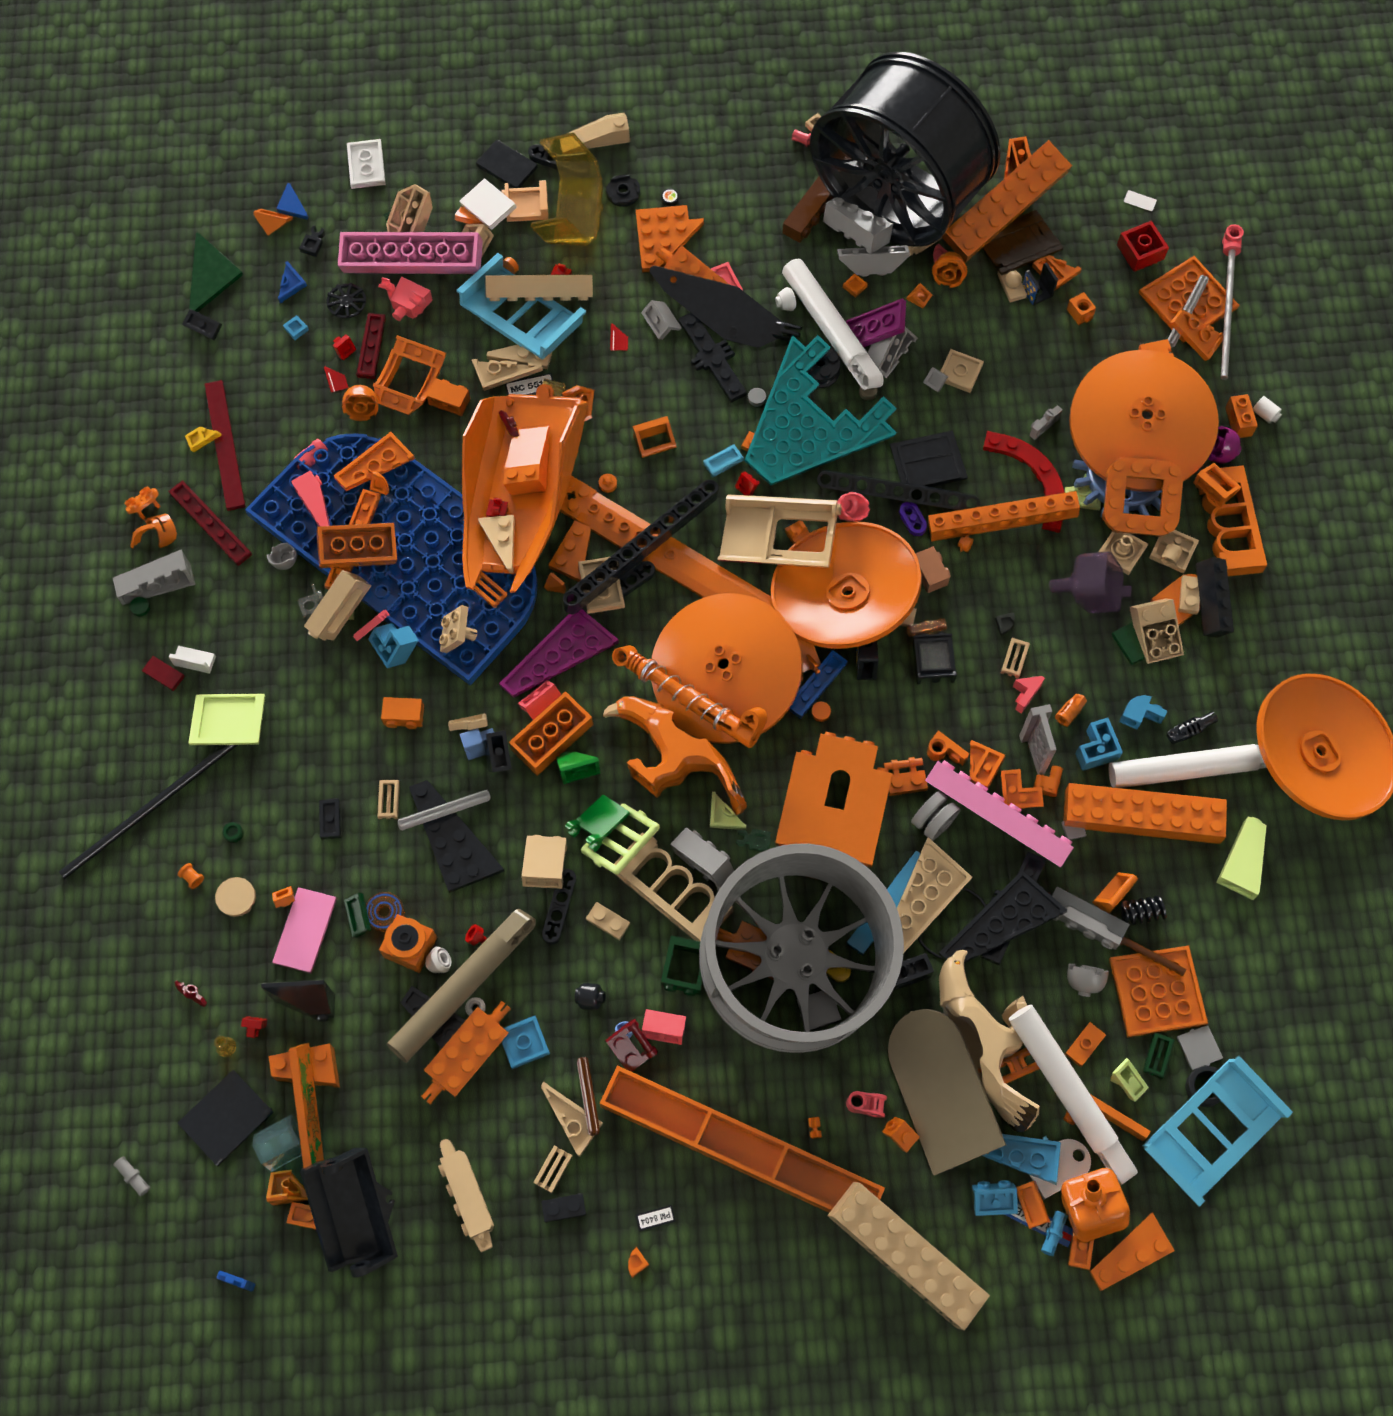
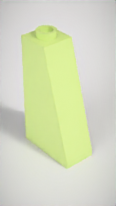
[1216,817,1267,900]

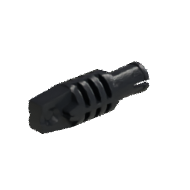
[1166,711,1218,744]

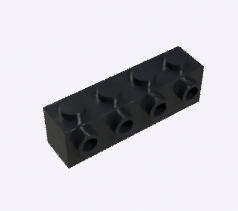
[1196,557,1234,638]

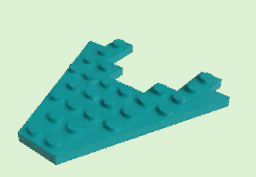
[744,335,897,485]

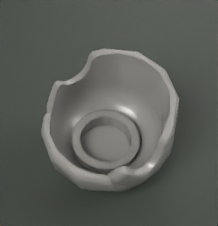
[267,543,298,570]

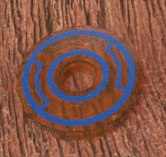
[366,892,405,932]

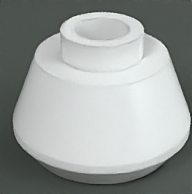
[775,287,796,311]
[425,947,451,973]

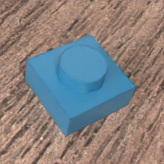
[283,315,309,340]

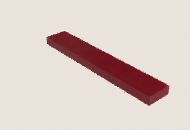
[168,480,252,566]

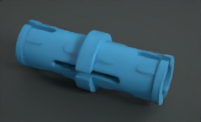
[1041,1211,1068,1256]

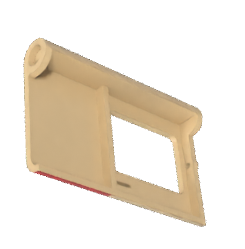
[718,494,841,568]

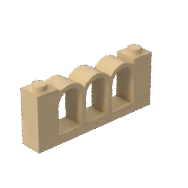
[614,832,733,941]

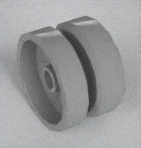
[911,791,961,841]

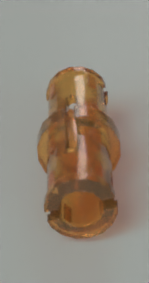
[907,618,947,637]

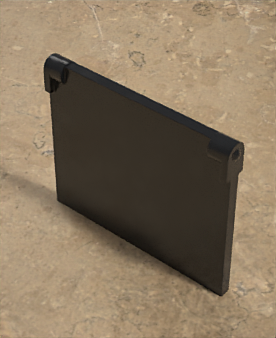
[178,1070,274,1166]

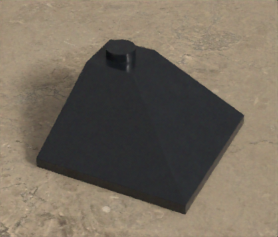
[261,980,335,1022]

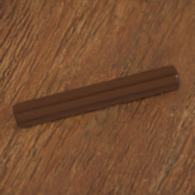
[577,1057,600,1136]

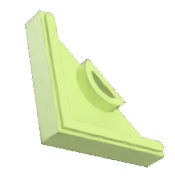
[710,792,746,830]

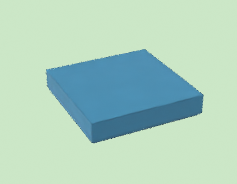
[502,1015,550,1069]

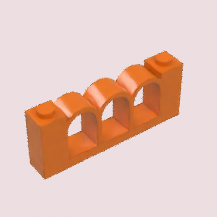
[1195,465,1267,576]

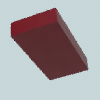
[141,656,185,691]

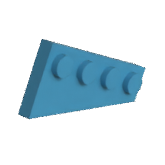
[982,1134,1061,1185]

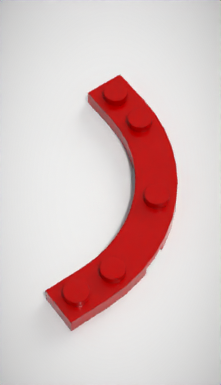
[983,431,1064,533]

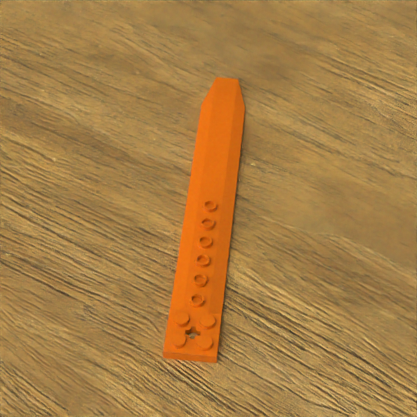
[560,475,774,608]

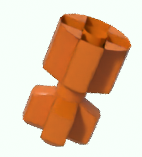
[808,1117,822,1139]

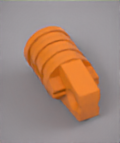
[1055,694,1087,727]

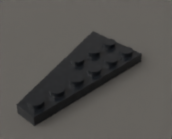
[409,780,504,893]
[939,870,1067,963]

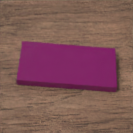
[845,298,906,347]

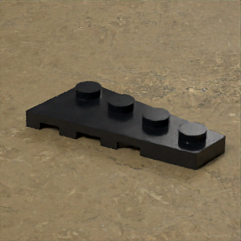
[400,986,466,1048]

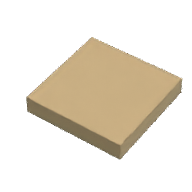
[941,349,984,393]

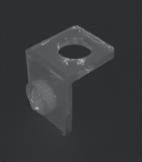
[298,584,323,616]

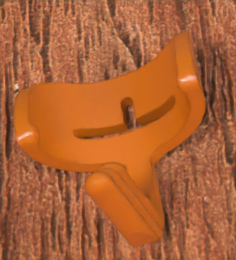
[130,513,177,549]

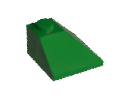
[556,752,601,784]

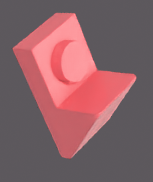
[1013,676,1045,714]

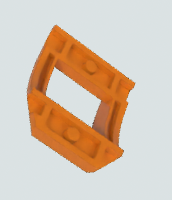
[373,335,447,415]

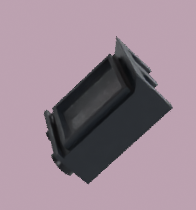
[912,632,957,685]

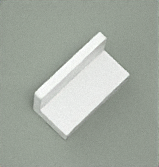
[169,646,216,674]

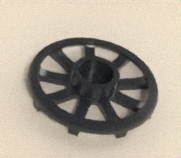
[327,283,366,318]

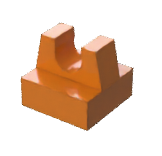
[785,520,809,544]

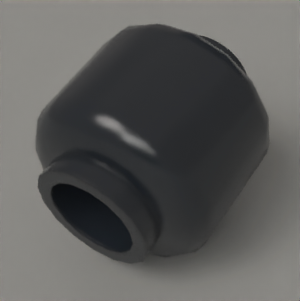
[575,983,606,1010]

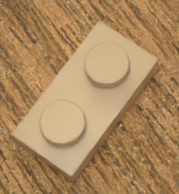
[1178,575,1200,615]
[586,902,630,941]

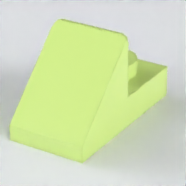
[1111,1058,1149,1102]

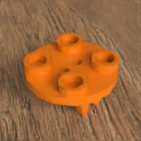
[124,486,161,520]

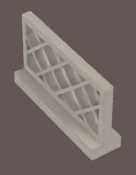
[1019,704,1056,775]

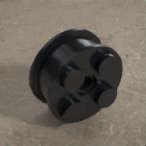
[807,347,841,388]

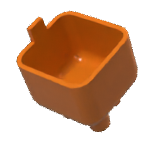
[1061,1168,1130,1242]

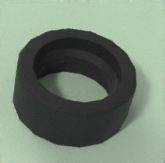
[1185,1066,1221,1107]

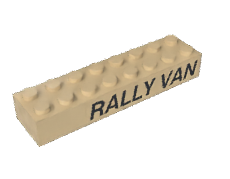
[827,1182,990,1331]

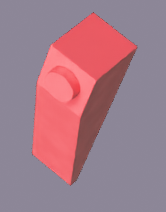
[291,470,330,526]

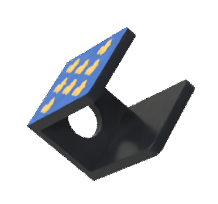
[1023,262,1058,305]

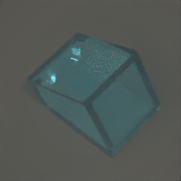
[252,1114,302,1172]

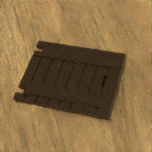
[983,210,1063,275]

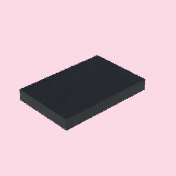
[476,140,538,188]

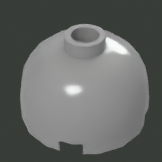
[1067,964,1109,997]

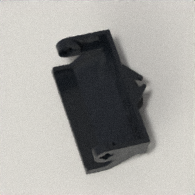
[300,1148,398,1278]

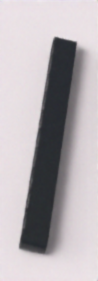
[563,480,718,614]

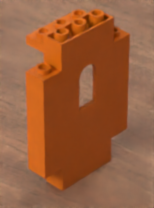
[775,732,893,879]

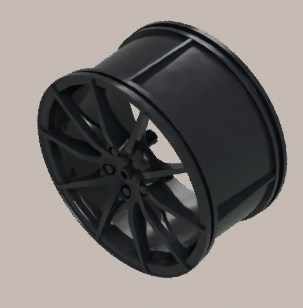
[810,52,1001,247]

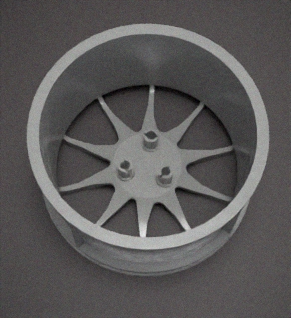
[699,844,904,1053]

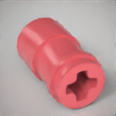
[294,439,328,469]

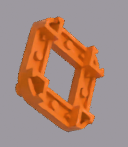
[1102,457,1183,537]

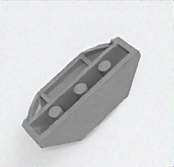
[837,245,910,277]

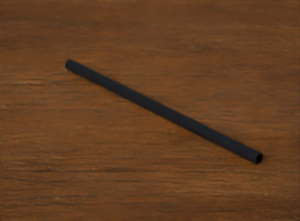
[59,745,238,879]

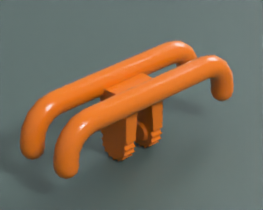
[978,1048,1040,1084]

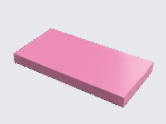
[272,887,337,974]

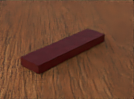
[356,313,386,379]

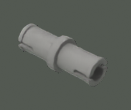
[113,1156,151,1197]

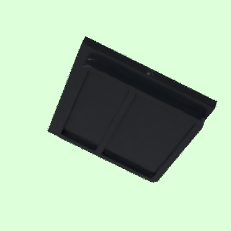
[889,430,968,491]

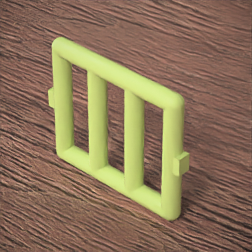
[581,804,660,875]

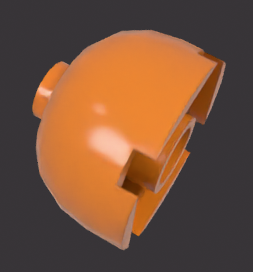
[342,385,379,421]

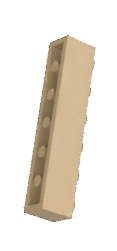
[485,275,593,301]

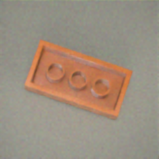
[316,523,397,568]
[509,691,593,776]

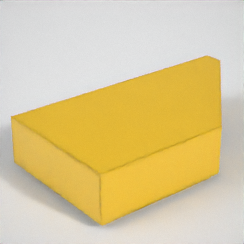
[185,427,222,452]

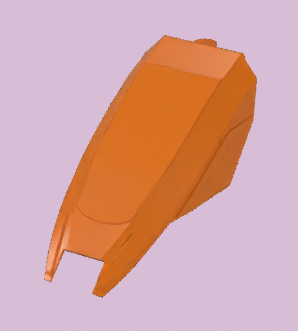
[462,384,588,593]

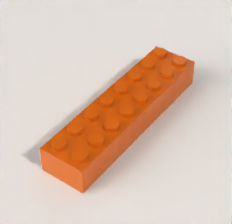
[942,140,1072,263]
[1063,783,1227,844]

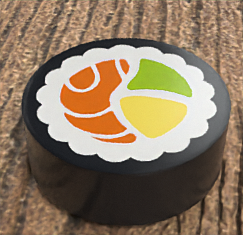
[661,188,679,207]

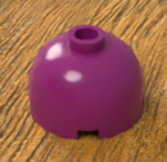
[1208,426,1241,464]

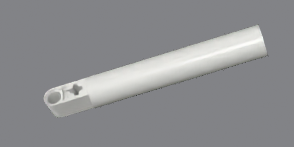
[782,259,884,390]
[1109,744,1267,788]
[1008,1005,1138,1186]

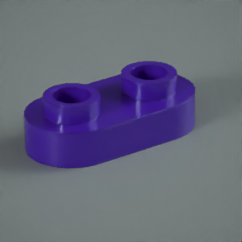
[899,502,927,536]

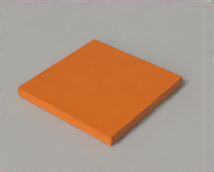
[1139,256,1239,343]
[1109,945,1208,1038]

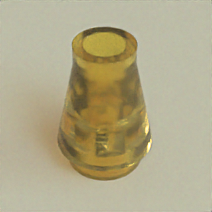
[214,1036,236,1057]

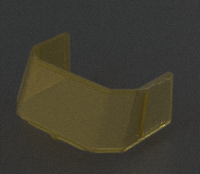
[531,133,604,246]

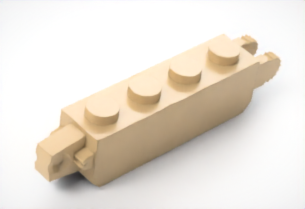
[438,1139,494,1252]

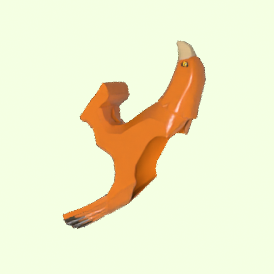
[603,696,747,815]

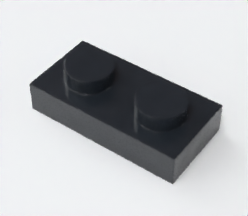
[182,309,222,341]
[319,798,341,840]
[541,1193,586,1223]

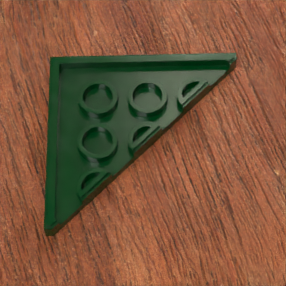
[189,232,243,312]

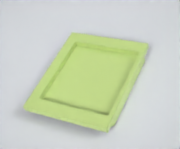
[189,694,265,745]

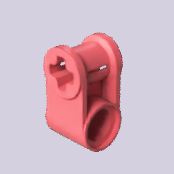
[846,1091,887,1118]

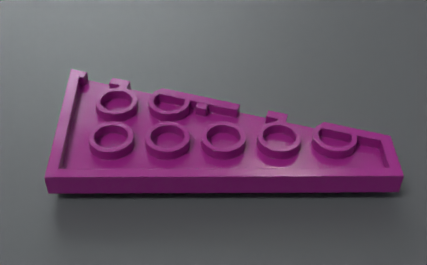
[499,609,619,698]

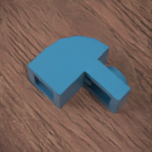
[1120,695,1167,729]

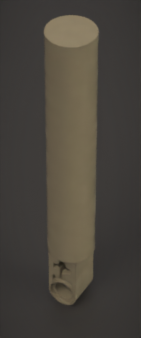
[387,909,536,1063]

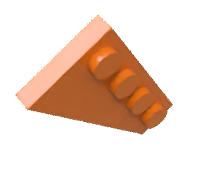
[334,432,415,491]
[1089,1212,1175,1291]

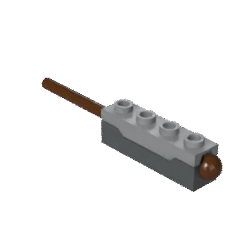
[1048,887,1186,976]

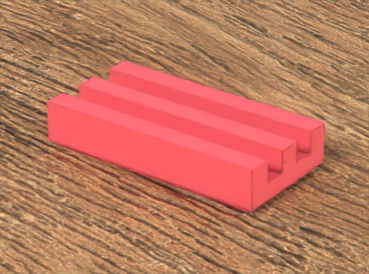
[353,609,390,641]

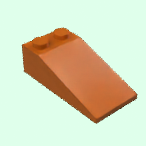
[503,426,550,495]

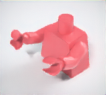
[378,277,432,321]

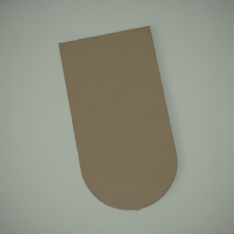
[888,1009,1006,1176]

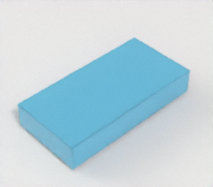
[703,444,744,477]

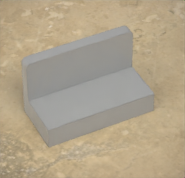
[641,300,682,340]

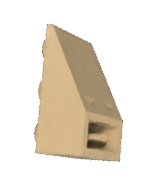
[1130,598,1184,664]

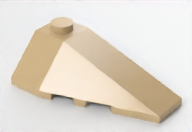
[560,113,630,152]

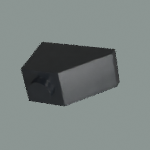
[485,730,512,772]

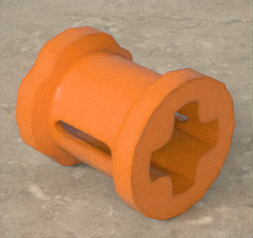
[177,863,204,889]

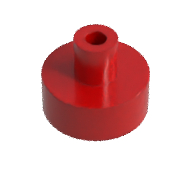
[465,924,486,946]

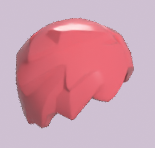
[838,492,870,522]

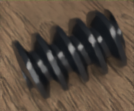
[1121,895,1167,925]

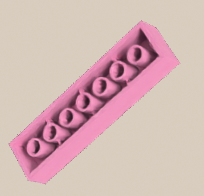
[338,232,483,274]
[925,760,1074,867]

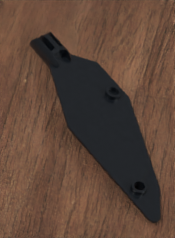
[650,266,803,348]

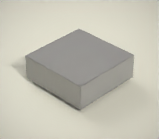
[923,367,948,392]
[1061,821,1087,840]

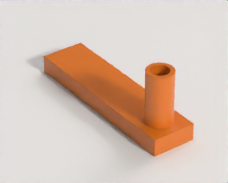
[1063,1094,1151,1141]

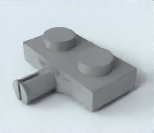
[1029,405,1063,440]

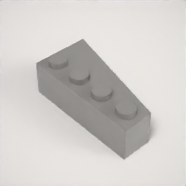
[823,197,893,254]
[113,549,195,605]

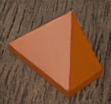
[253,209,293,235]

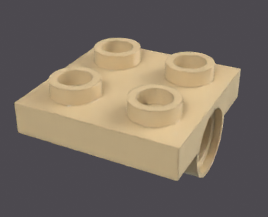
[1149,530,1199,573]

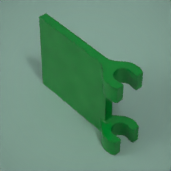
[565,795,630,852]

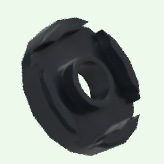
[606,175,640,207]

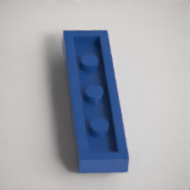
[789,650,848,719]

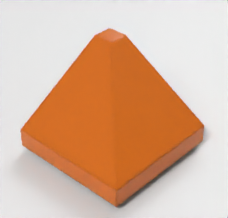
[906,283,933,308]
[544,573,566,593]

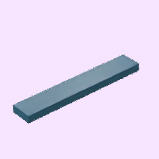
[847,851,920,955]

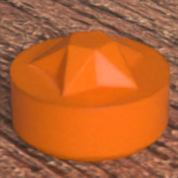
[599,474,617,493]

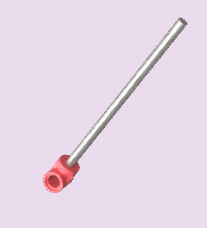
[1221,224,1244,380]

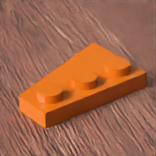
[549,520,591,582]

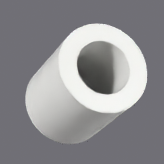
[1253,396,1282,424]

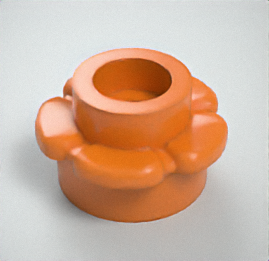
[958,535,974,553]

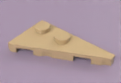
[487,345,553,369]
[472,359,543,391]
[478,515,515,573]
[541,1082,603,1157]

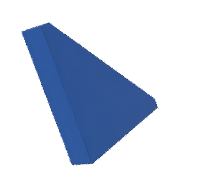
[276,183,308,220]
[278,261,307,303]
[217,1270,256,1291]

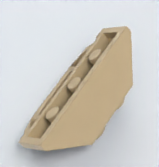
[386,184,433,232]

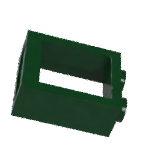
[661,936,703,996]

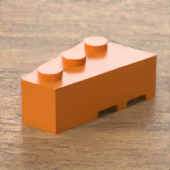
[269,1043,340,1088]

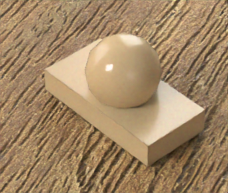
[997,270,1027,302]

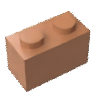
[915,546,951,593]

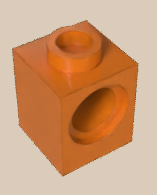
[1066,292,1096,325]

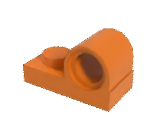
[927,730,969,766]

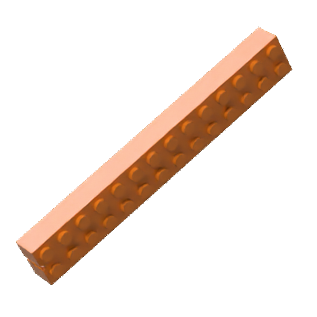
[600,1065,885,1213]

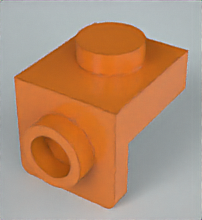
[882,1117,920,1153]

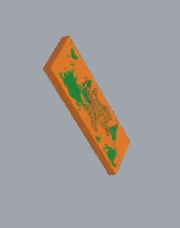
[289,1043,324,1168]

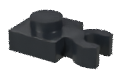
[299,225,325,257]

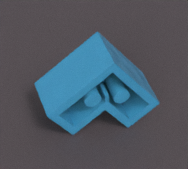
[368,623,419,668]
[1075,718,1123,771]

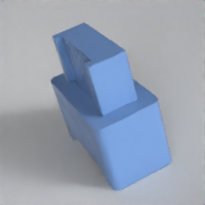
[460,728,494,760]

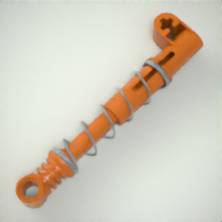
[612,645,768,748]

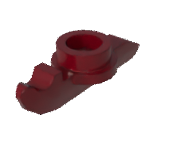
[499,410,519,436]
[174,980,207,1007]

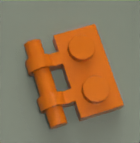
[884,757,928,796]

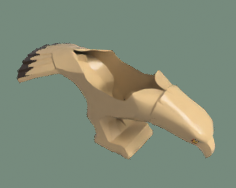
[939,950,1040,1132]

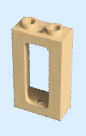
[304,570,372,641]

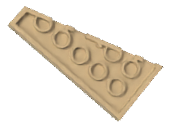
[897,837,972,954]

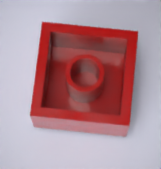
[1117,220,1169,272]

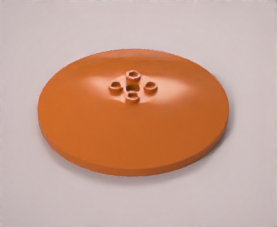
[1069,350,1219,492]
[771,522,922,649]
[651,594,803,744]
[1257,674,1393,820]

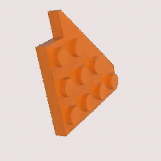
[636,205,704,272]

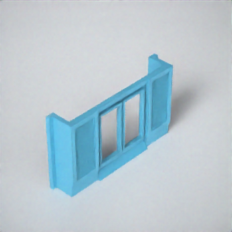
[457,253,586,360]
[1142,1056,1293,1207]

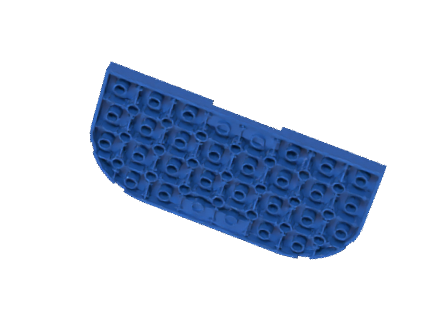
[245,433,537,686]

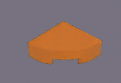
[370,471,389,495]
[628,1247,649,1278]

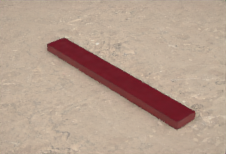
[204,380,246,511]

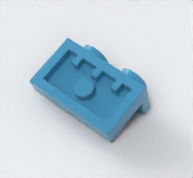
[972,1180,1018,1216]

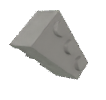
[868,327,918,378]
[670,828,734,891]

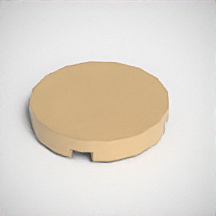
[215,877,256,917]

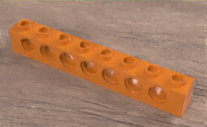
[928,491,1080,542]

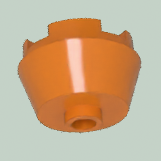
[932,252,967,288]

